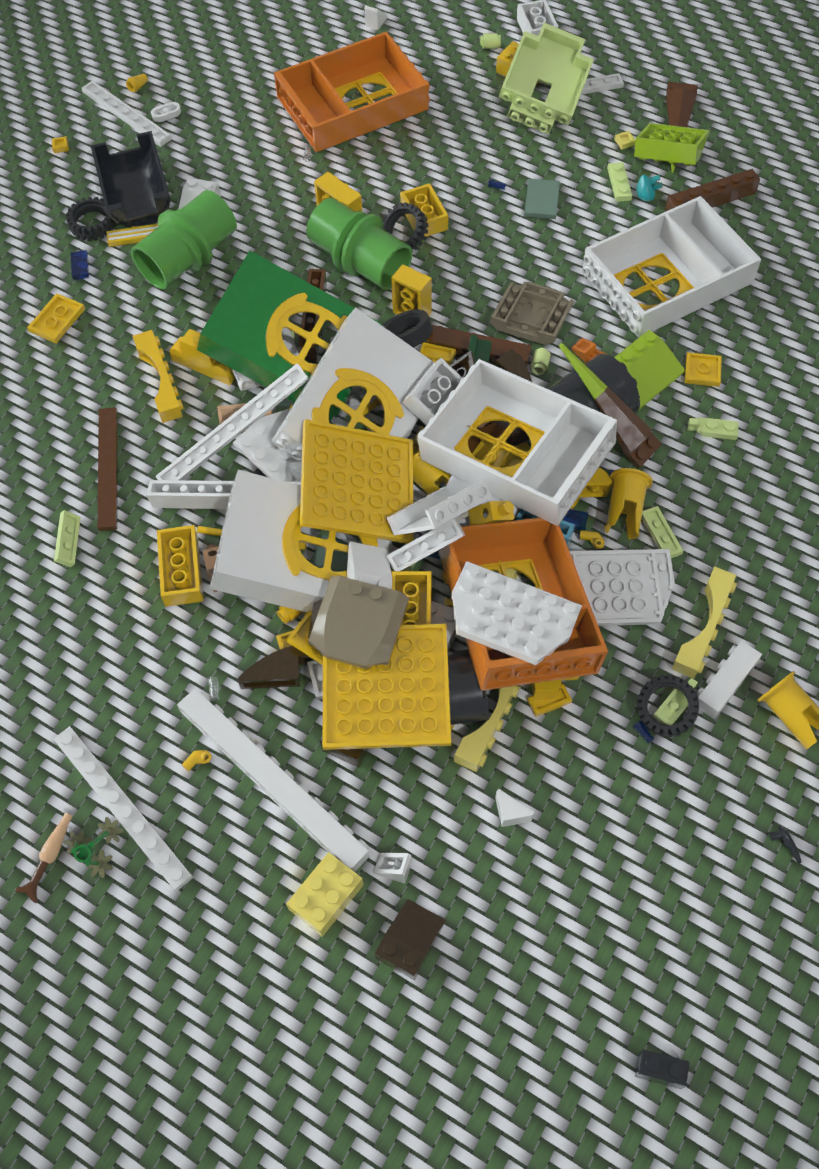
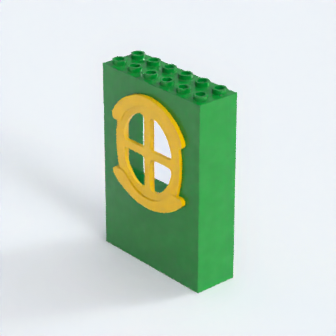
[197,250,382,422]

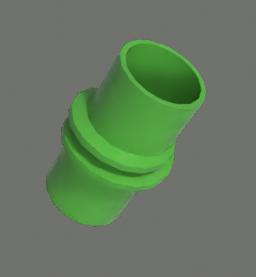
[131,190,237,290]
[306,197,412,290]

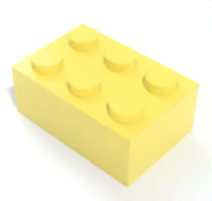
[286,852,364,937]

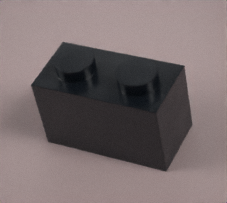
[635,1049,690,1089]

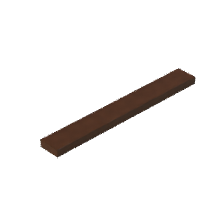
[97,407,118,531]

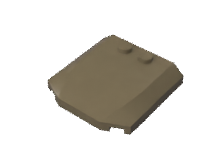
[490,282,574,345]
[309,576,409,669]

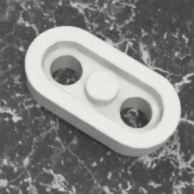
[151,102,181,122]

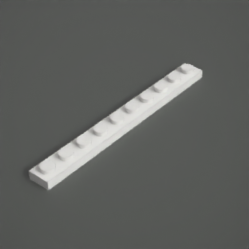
[155,364,309,480]
[53,726,193,892]

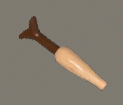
[15,813,73,903]

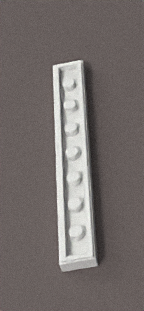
[82,81,172,147]

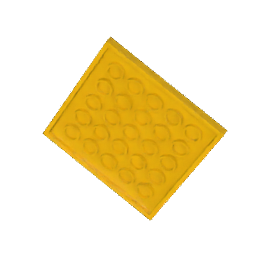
[300,419,414,543]
[323,624,451,750]

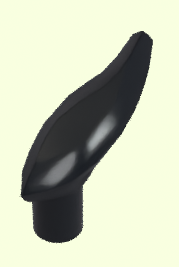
[769,826,802,864]

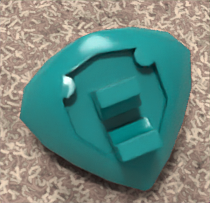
[636,174,663,202]

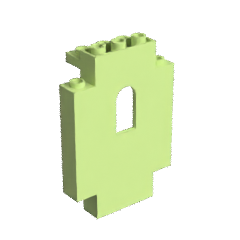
[499,23,594,134]

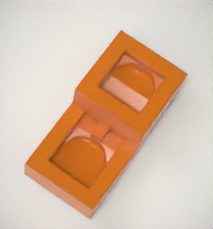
[572,338,606,362]

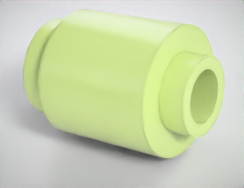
[480,33,501,49]
[531,348,551,375]

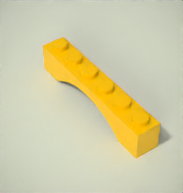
[132,330,184,423]

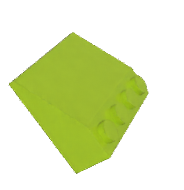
[634,123,710,166]
[614,330,685,410]

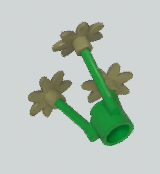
[63,817,123,878]

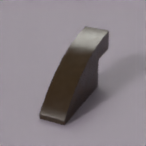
[238,645,314,689]

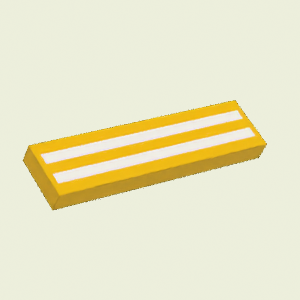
[107,224,158,247]

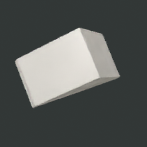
[364,5,388,30]
[495,789,535,827]
[373,853,412,884]

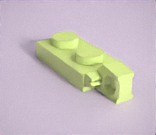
[688,418,739,440]
[653,678,698,725]

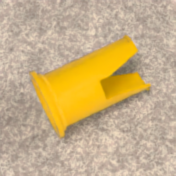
[413,451,452,495]
[604,468,653,540]
[757,671,819,750]

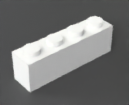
[697,641,762,720]

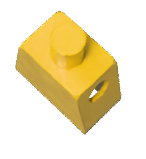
[468,501,514,525]

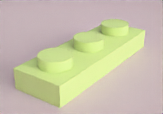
[607,162,632,202]
[642,506,683,558]
[54,510,81,567]

